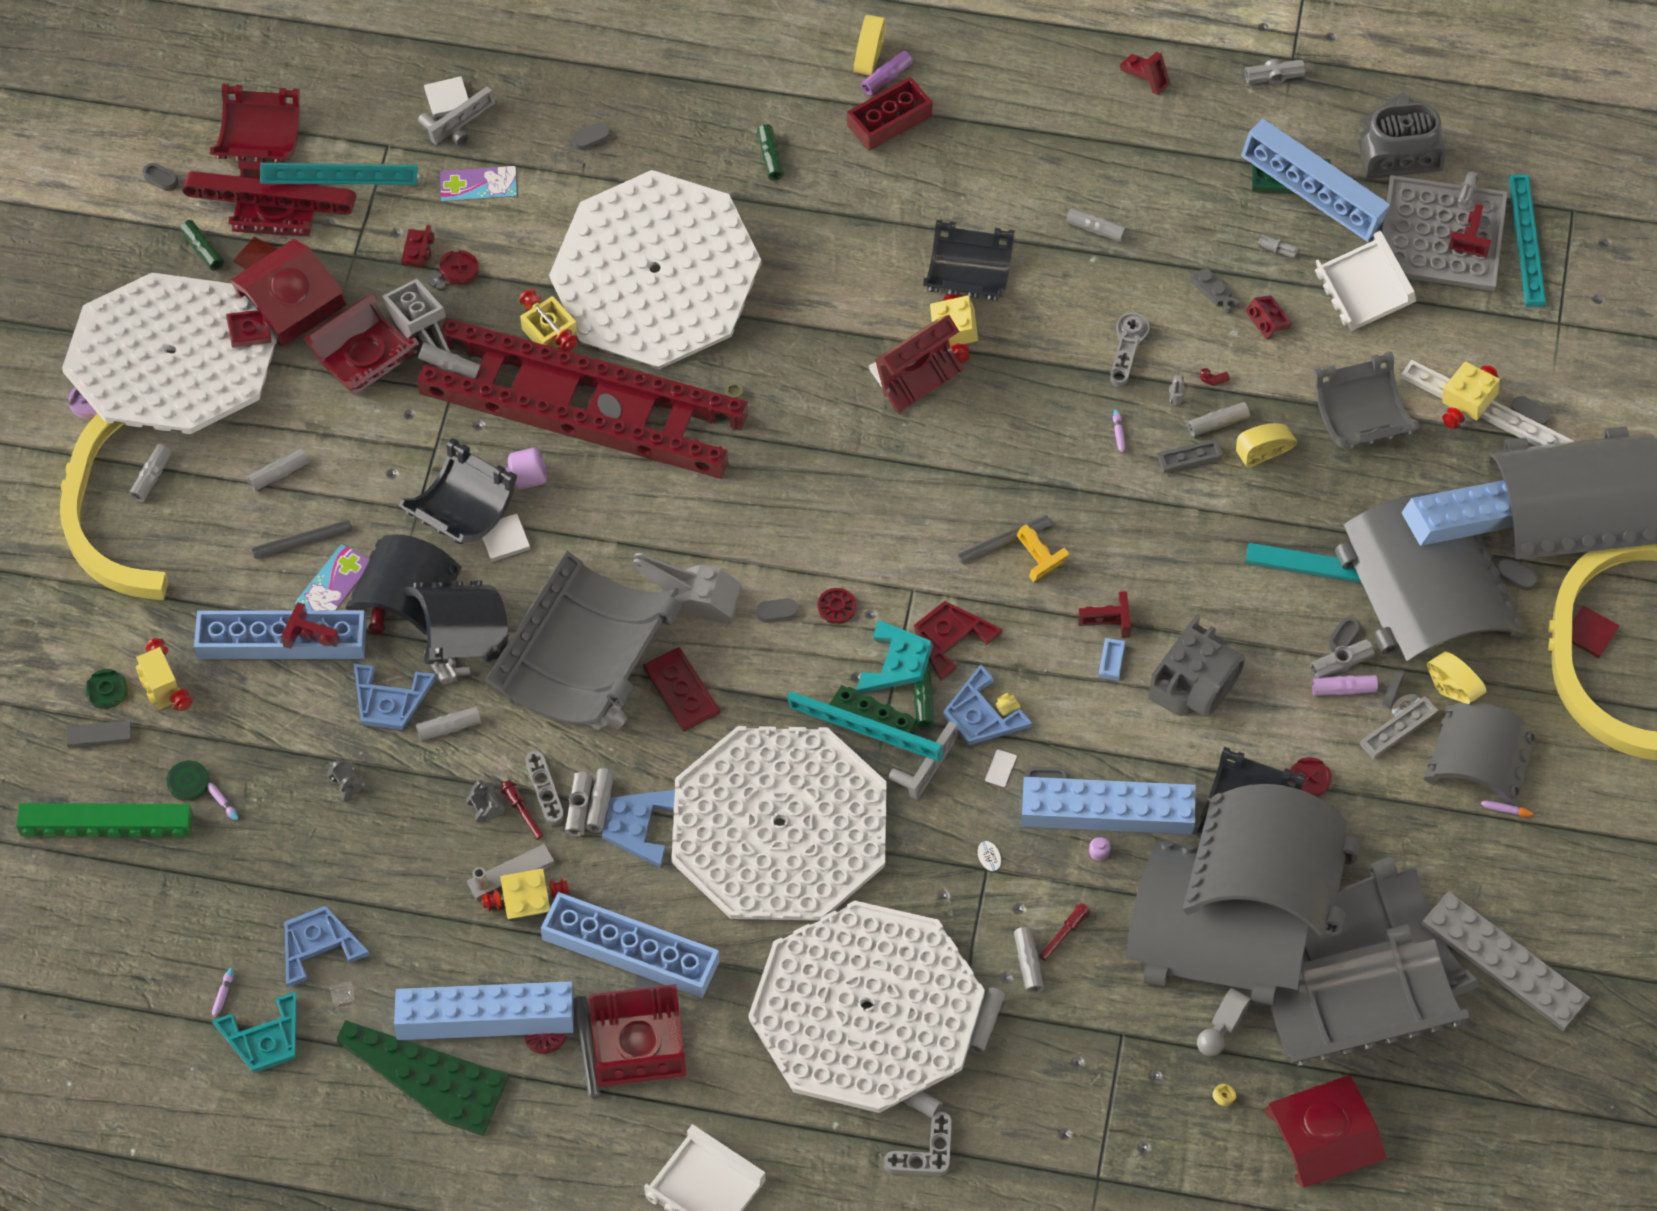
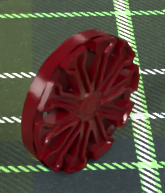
[817,588,856,624]
[524,1033,566,1054]

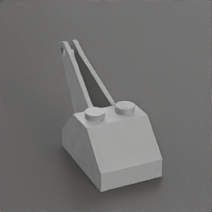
[382,279,452,373]
[632,553,741,624]

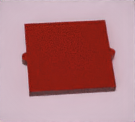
[233,237,277,270]

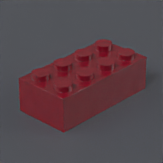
[847,76,933,151]

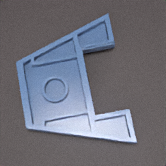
[354,664,436,730]
[943,664,1032,745]
[602,790,675,868]
[284,906,369,988]

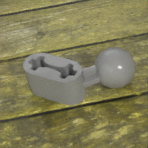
[1197,988,1251,1057]

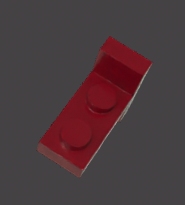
[1120,52,1170,95]
[1448,204,1491,258]
[1078,591,1131,638]
[281,602,340,649]

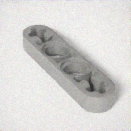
[525,751,564,826]

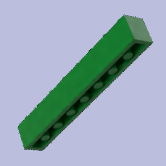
[16,803,193,838]

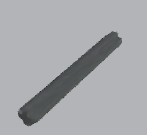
[958,515,1051,564]
[252,520,352,558]
[574,996,600,1098]

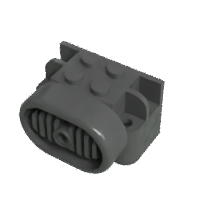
[1357,102,1446,179]
[1149,614,1245,717]

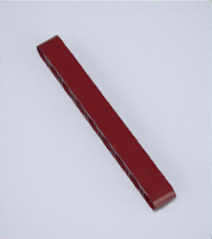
[182,171,357,215]

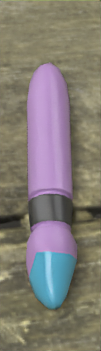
[1113,410,1125,453]
[207,783,238,820]
[212,968,234,1017]

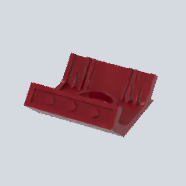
[228,161,318,237]
[230,239,346,347]
[304,293,419,395]
[875,315,964,413]
[589,984,687,1087]
[1264,1075,1387,1188]

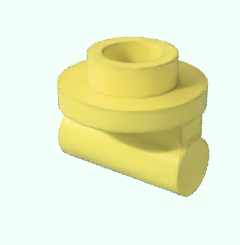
[995,693,1020,718]

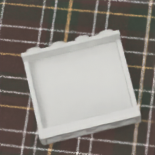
[1315,231,1416,331]
[644,1124,766,1211]

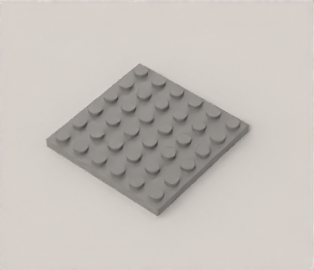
[1382,175,1507,291]

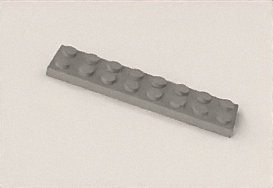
[1421,891,1590,1031]

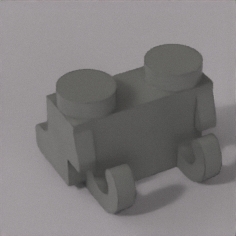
[327,759,365,802]
[466,780,505,822]

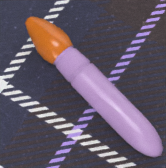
[1481,800,1534,818]

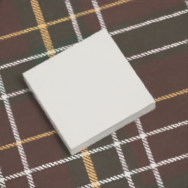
[424,76,468,118]
[482,514,530,562]

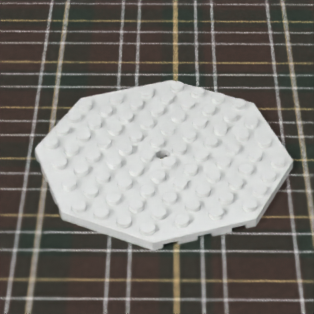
[549,170,762,370]
[62,273,277,434]
[672,726,886,920]
[749,901,985,1113]

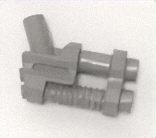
[424,648,470,685]

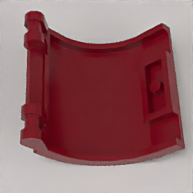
[210,84,300,163]

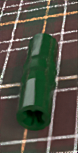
[757,124,784,181]
[180,220,224,271]
[913,667,934,729]

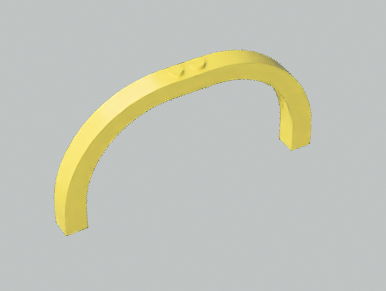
[60,413,168,600]
[1548,544,1657,761]

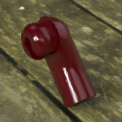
[1200,368,1230,386]

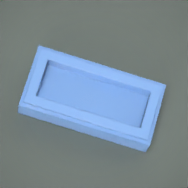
[1099,638,1126,681]

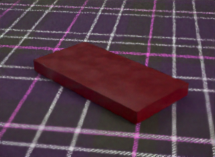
[643,647,720,732]

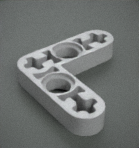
[884,1112,952,1177]

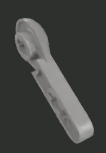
[1110,312,1150,387]

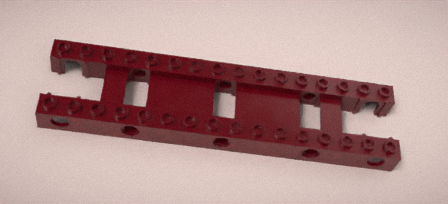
[417,318,748,479]

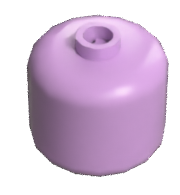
[506,447,547,490]

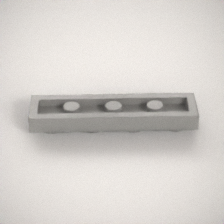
[1360,696,1439,760]

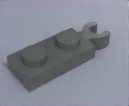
[1191,267,1239,314]

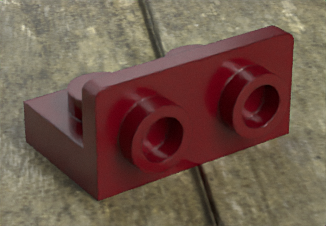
[401,225,435,268]
[1246,295,1293,339]

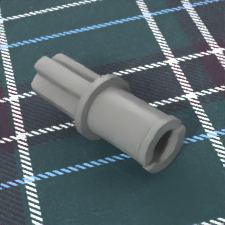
[1458,172,1479,206]
[1258,234,1298,258]
[1169,375,1185,406]

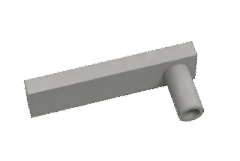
[418,87,495,145]
[889,721,959,800]
[467,844,555,901]

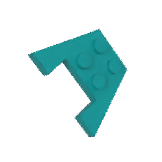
[857,620,933,694]
[212,992,297,1074]

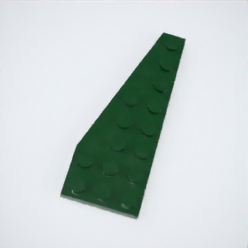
[337,1020,509,1136]

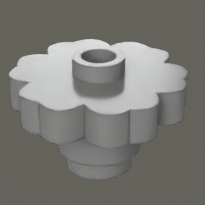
[589,703,627,730]

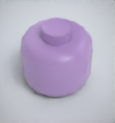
[1089,837,1111,861]

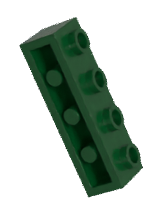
[829,685,916,734]

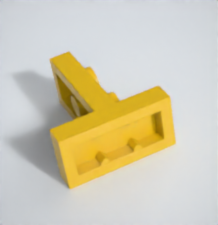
[1017,524,1069,583]

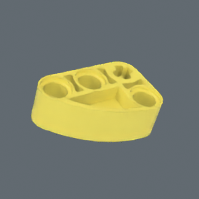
[853,14,885,76]
[1236,423,1297,468]
[1427,651,1486,704]

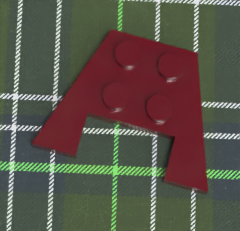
[914,601,1002,681]

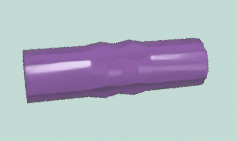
[861,51,913,96]

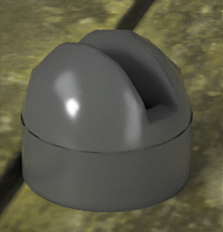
[452,130,469,147]

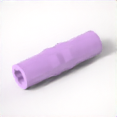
[1312,675,1378,696]

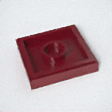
[226,310,272,348]
[1572,606,1620,658]

